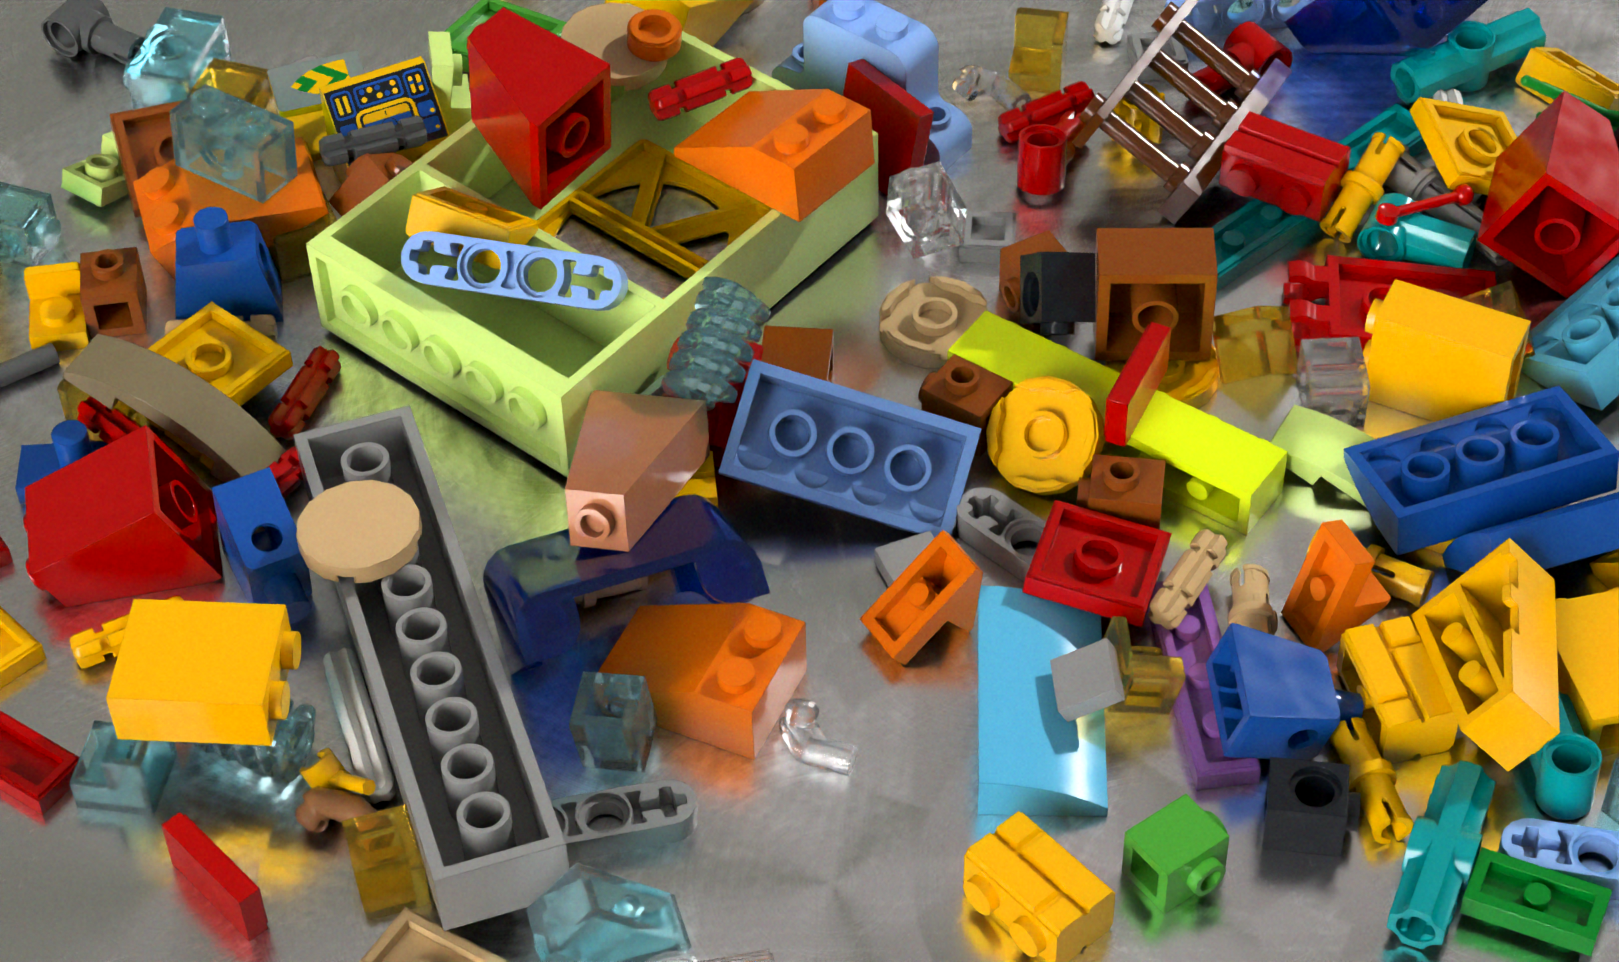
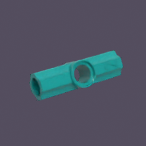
[1390,8,1546,105]
[1387,760,1496,950]

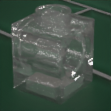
[886,161,967,259]
[1296,337,1370,428]

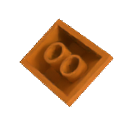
[674,89,875,222]
[133,137,329,280]
[584,603,807,760]

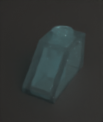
[526,863,692,962]

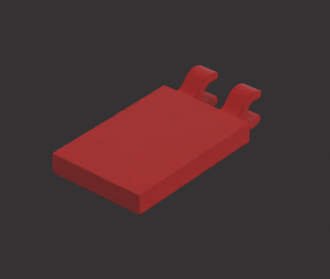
[1283,255,1499,353]

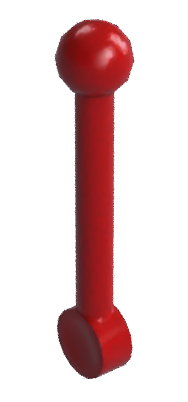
[1375,184,1474,226]

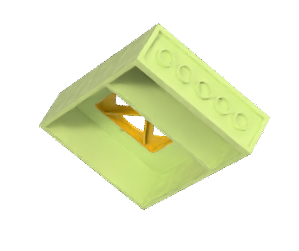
[306,2,879,478]

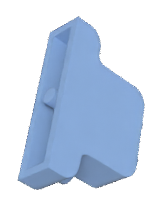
[772,0,972,175]

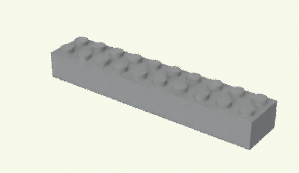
[294,405,574,931]

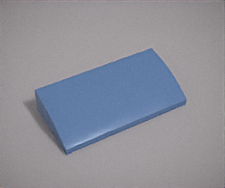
[718,359,982,538]

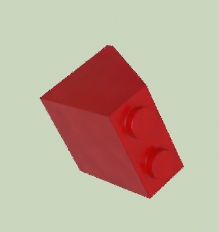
[467,7,611,209]
[1477,90,1619,298]
[23,425,223,607]

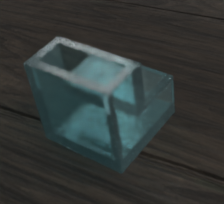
[70,720,177,817]

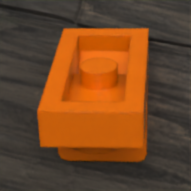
[1281,519,1391,653]
[860,529,983,665]

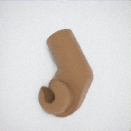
[295,786,393,849]

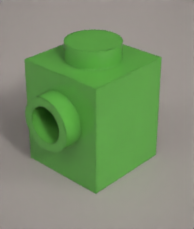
[1122,794,1230,914]

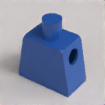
[175,207,284,323]
[212,467,312,624]
[1205,623,1364,760]

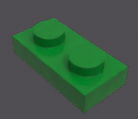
[1460,847,1612,956]

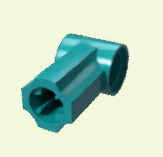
[1357,193,1478,269]
[1529,691,1602,820]

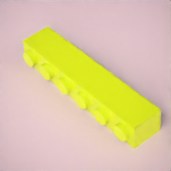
[947,310,1288,536]

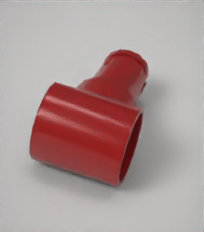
[1192,21,1293,95]
[1016,111,1086,195]

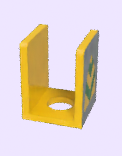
[267,50,365,161]

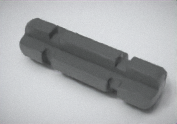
[319,116,427,167]

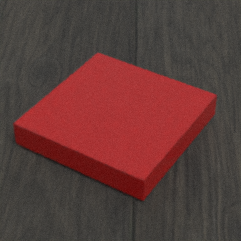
[843,58,934,208]
[1022,500,1172,627]

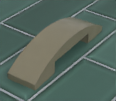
[62,334,286,483]

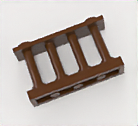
[1072,0,1292,224]

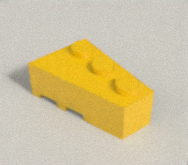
[1411,538,1560,772]

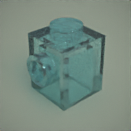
[0,182,61,268]
[569,671,658,772]

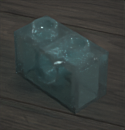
[123,7,231,109]
[169,84,298,203]

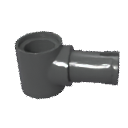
[41,0,147,68]

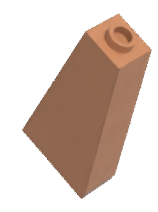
[565,390,710,552]

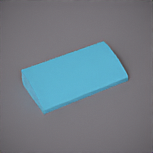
[1521,255,1619,411]
[977,585,1108,817]

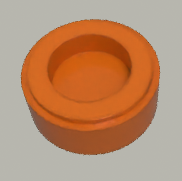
[627,9,682,62]

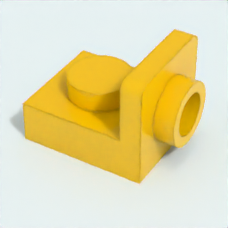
[24,262,90,352]

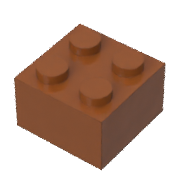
[1093,228,1218,360]

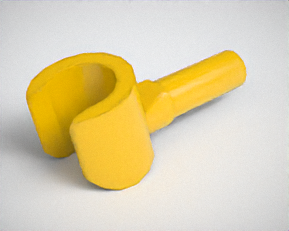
[299,748,376,795]

